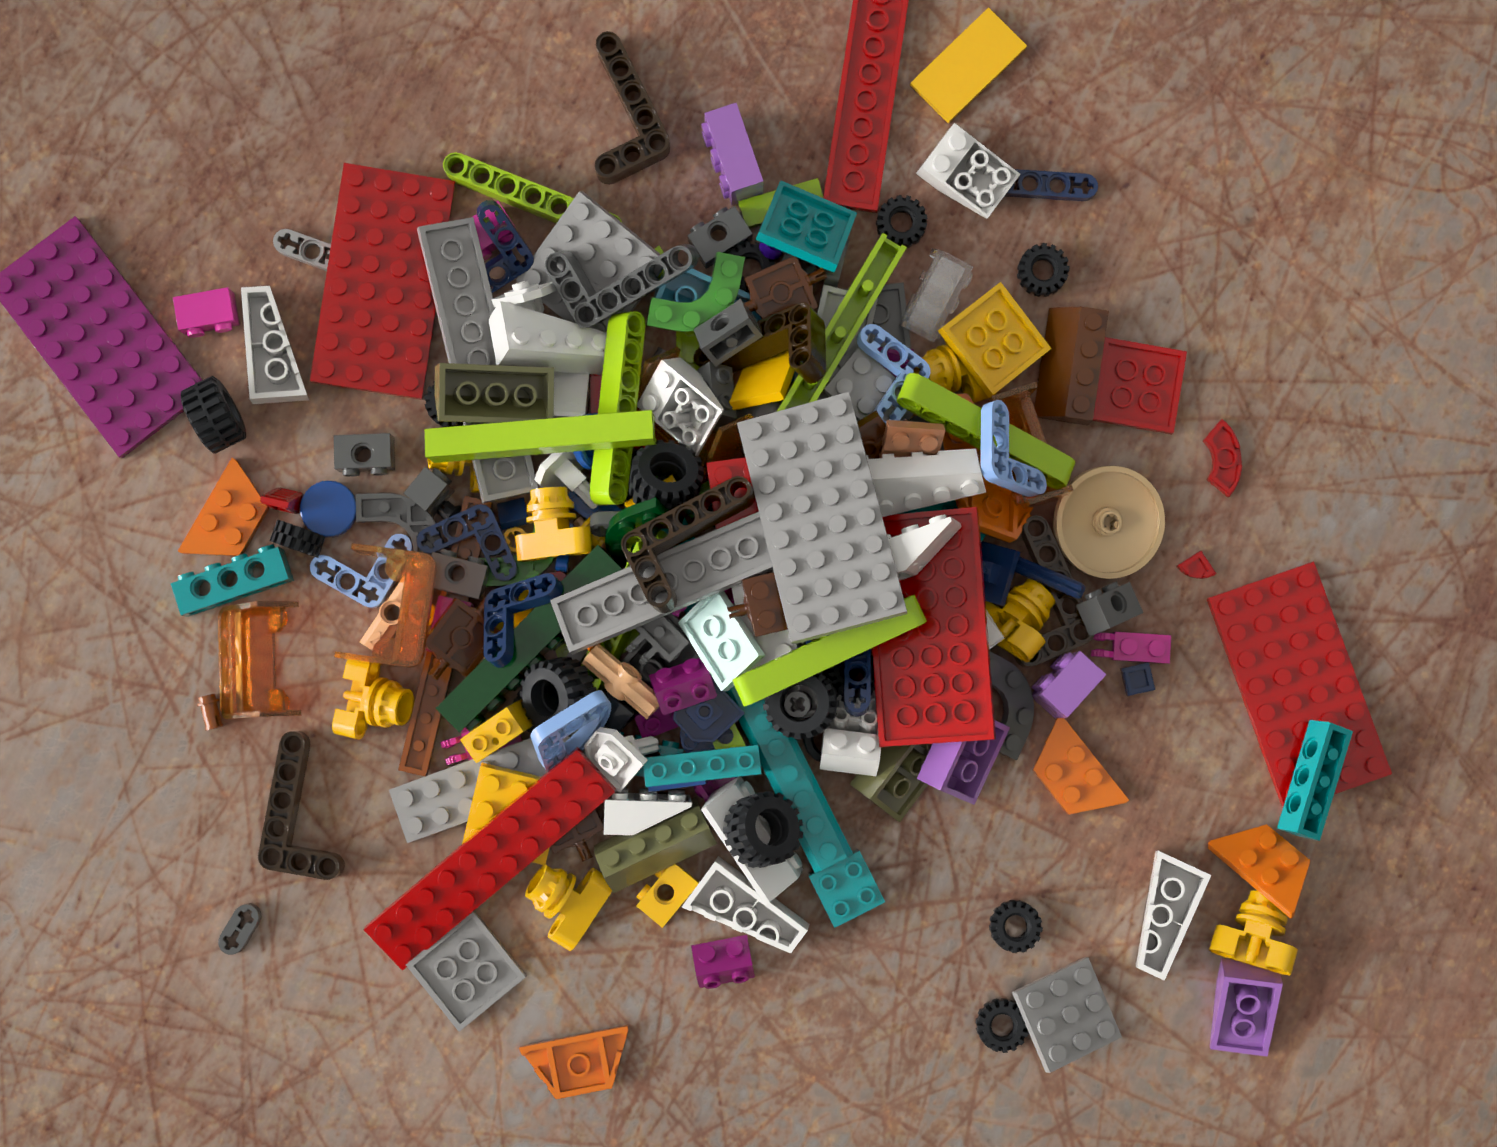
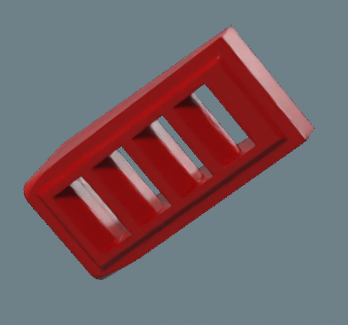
[260,487,304,514]

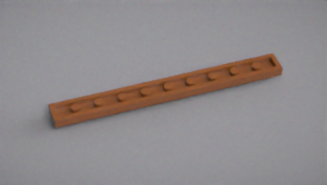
[398,496,493,777]

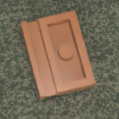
[879,420,945,458]

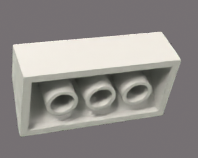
[701,776,803,905]

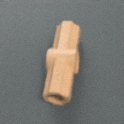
[360,572,427,656]
[582,644,659,719]

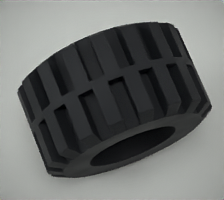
[181,376,246,454]
[628,440,704,511]
[520,657,596,727]
[763,671,839,739]
[723,791,803,868]

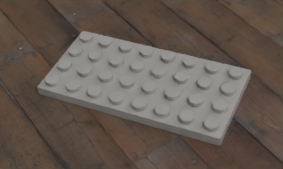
[737,392,908,644]

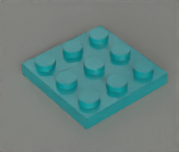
[756,180,857,273]

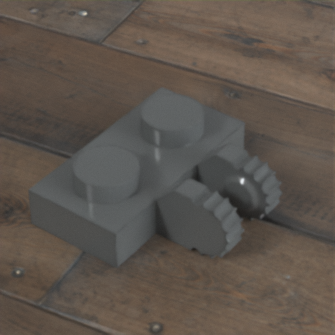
[626,616,690,666]

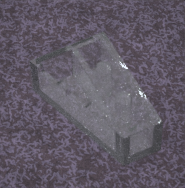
[899,248,973,343]

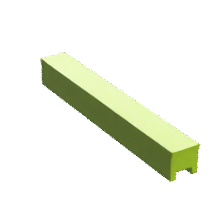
[776,233,907,412]
[424,410,656,463]

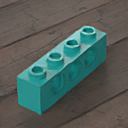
[170,544,294,617]
[1277,720,1353,841]
[643,745,761,787]

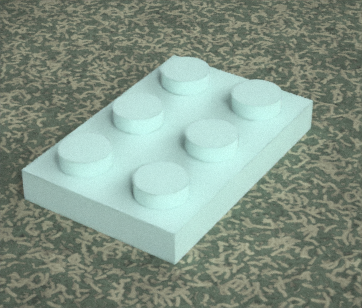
[678,591,765,691]

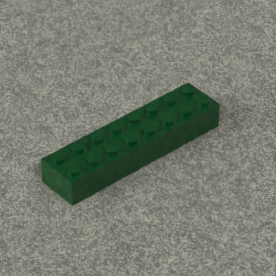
[435,545,624,733]

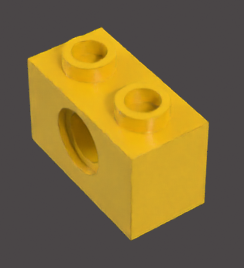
[636,863,699,928]

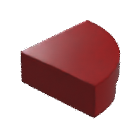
[1176,551,1217,579]

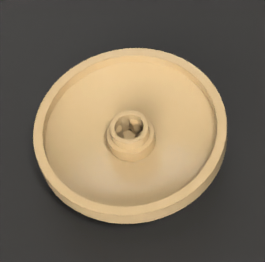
[1053,466,1165,579]

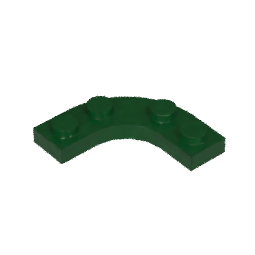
[605,497,669,568]

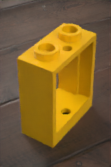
[460,699,533,763]

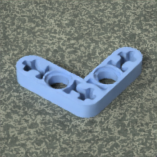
[856,324,930,423]
[981,400,1047,497]
[310,534,413,608]

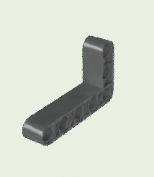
[545,244,699,327]

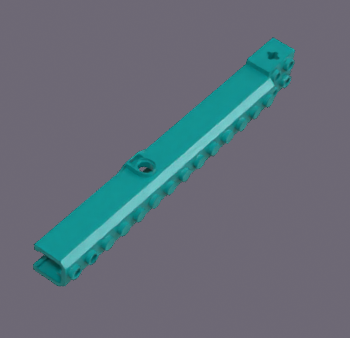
[661,518,885,928]

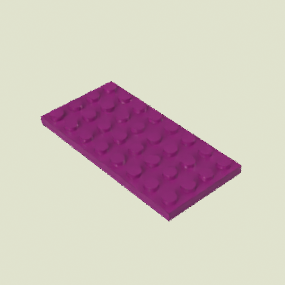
[0,216,202,458]

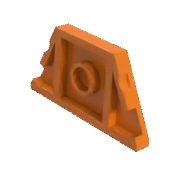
[178,458,270,556]
[955,475,1040,543]
[1032,718,1129,815]
[1208,824,1311,919]
[519,1025,629,1099]

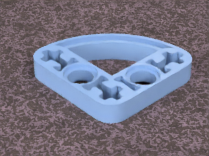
[531,690,611,772]

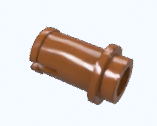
[197,694,223,731]

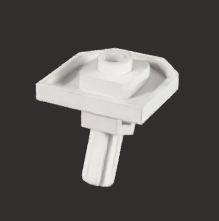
[492,281,557,313]
[534,452,598,509]
[584,727,659,793]

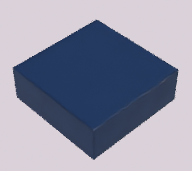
[497,497,529,530]
[1120,662,1156,696]

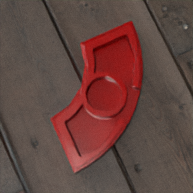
[1203,419,1242,497]

